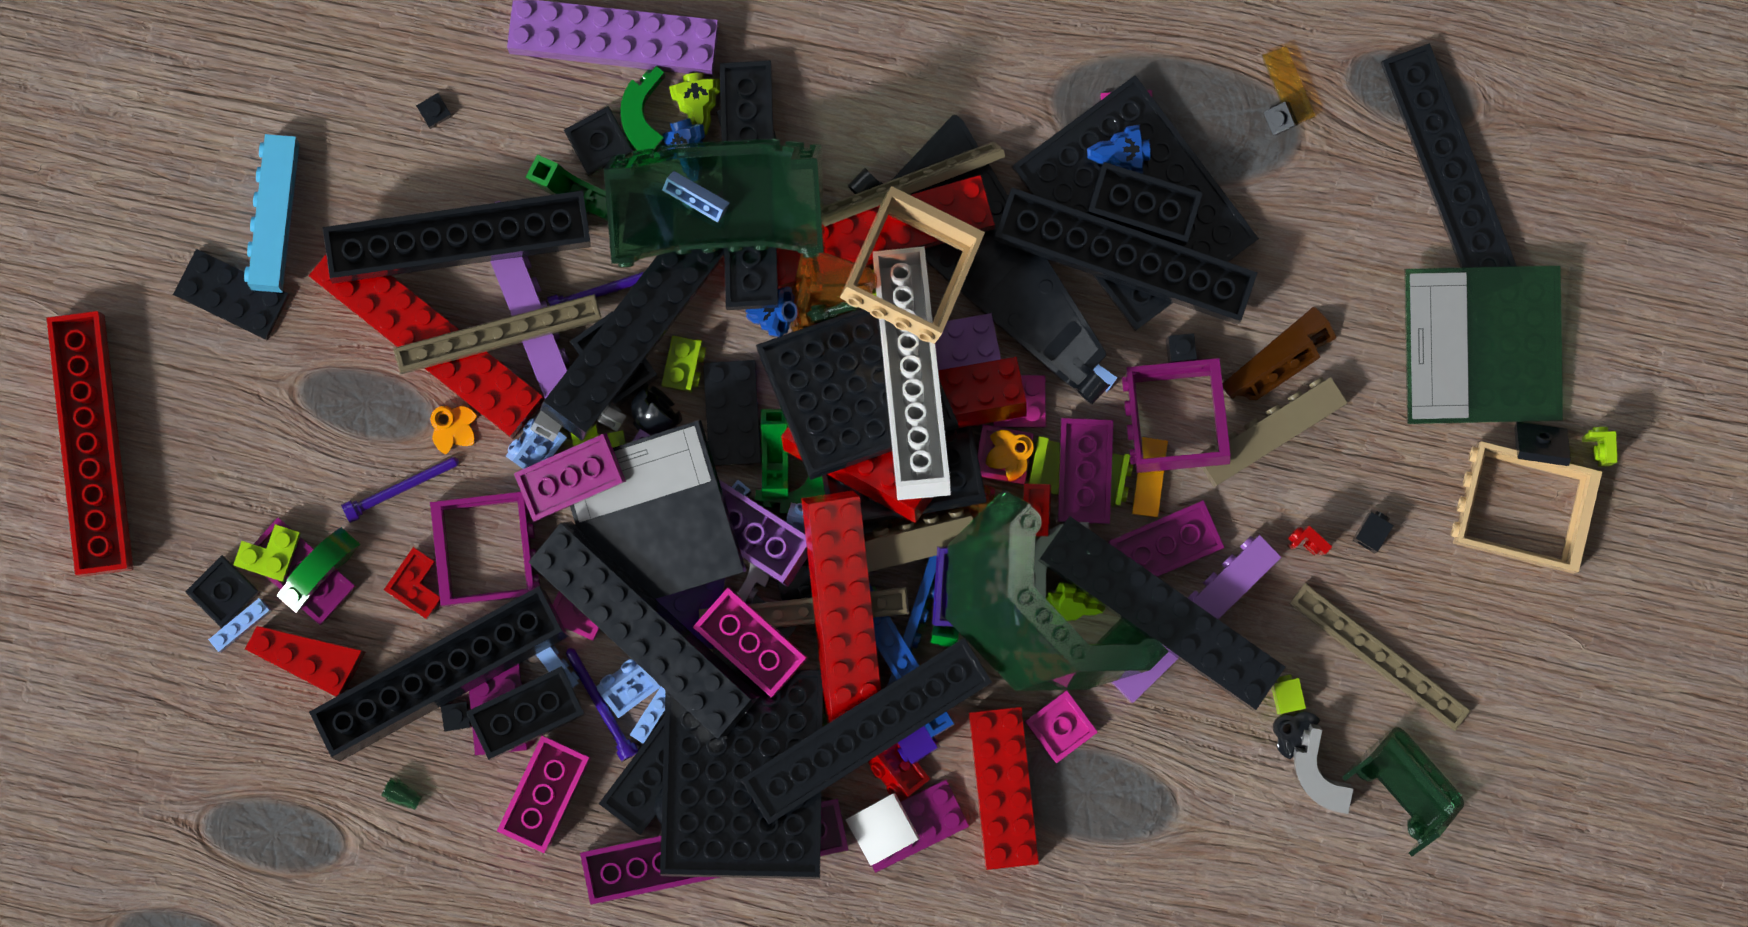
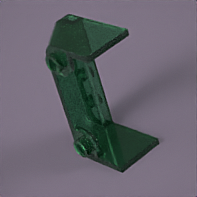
[1342,727,1464,857]

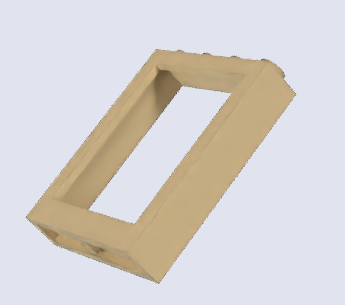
[840,186,985,344]
[1451,441,1602,574]

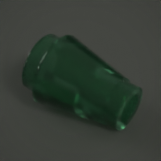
[381,777,422,810]

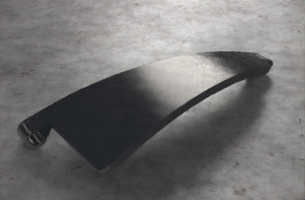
[848,115,1110,404]

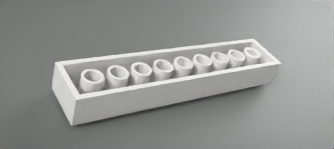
[873,247,951,500]

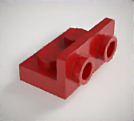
[1288,526,1332,556]
[868,743,930,802]

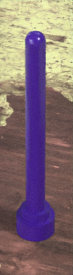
[547,271,645,306]
[341,457,459,523]
[566,648,639,762]

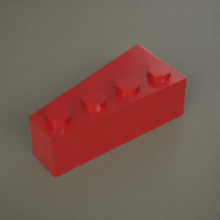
[245,626,366,697]

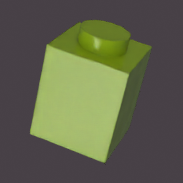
[1272,674,1306,715]

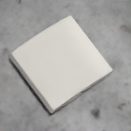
[846,793,920,866]

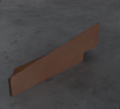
[1222,307,1337,401]

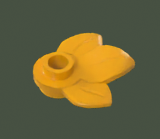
[430,406,477,455]
[986,430,1034,481]

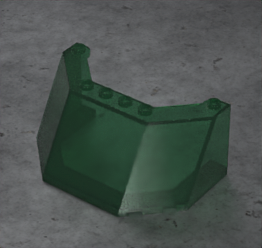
[604,139,825,267]
[945,490,1169,691]

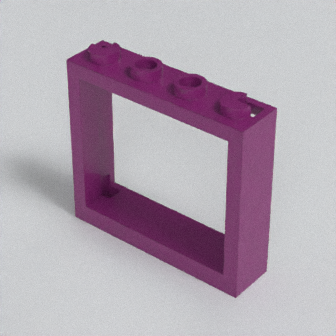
[1122,358,1231,473]
[430,492,540,607]

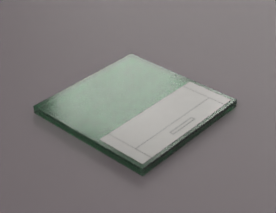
[1404,266,1563,424]

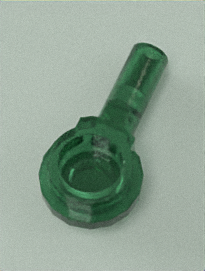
[806,302,856,324]

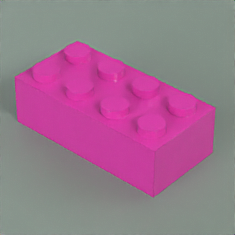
[693,588,808,697]
[497,735,591,853]

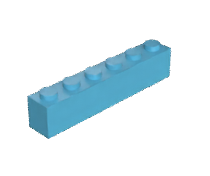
[244,134,300,293]

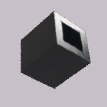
[1166,333,1197,363]
[1352,511,1394,553]

